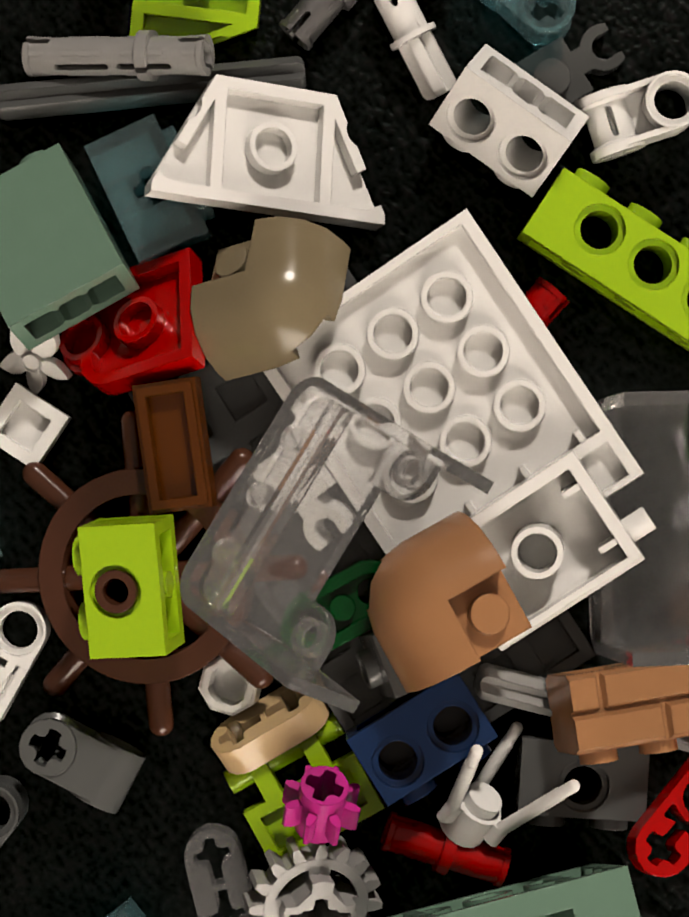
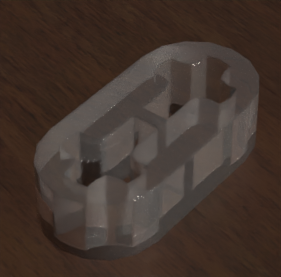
[184,823,252,917]

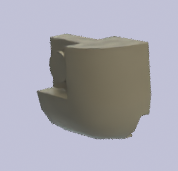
[190,216,351,381]

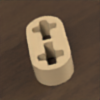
[210,679,329,775]

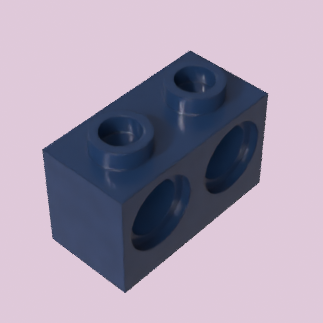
[346,673,498,807]

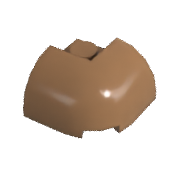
[366,511,532,693]

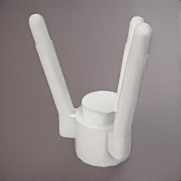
[436,721,580,848]

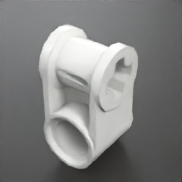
[573,70,689,164]

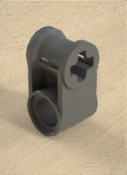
[19,711,146,814]

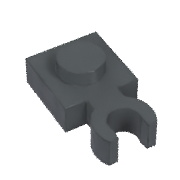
[516,23,625,105]

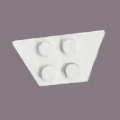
[144,74,385,231]

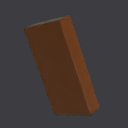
[132,377,218,515]

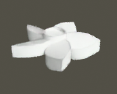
[0,330,73,394]

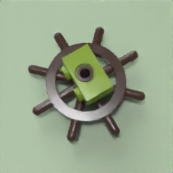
[0,410,308,736]

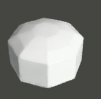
[198,656,261,716]

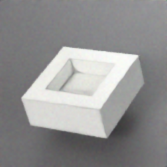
[0,383,72,465]

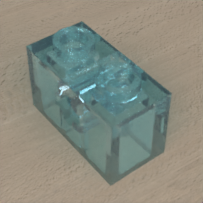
[84,114,216,265]

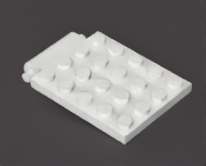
[263,208,656,651]

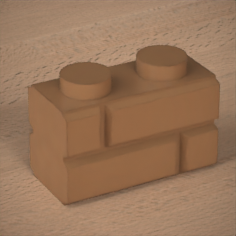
[545,656,689,765]

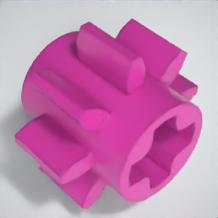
[282,765,361,846]

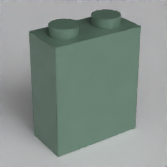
[0,143,140,350]

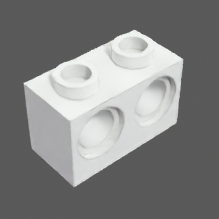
[429,44,589,197]

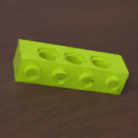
[516,167,689,351]

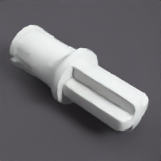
[373,0,456,100]

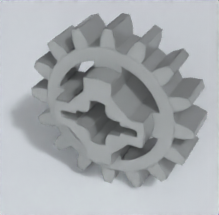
[242,835,383,917]

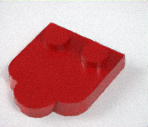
[59,247,205,395]

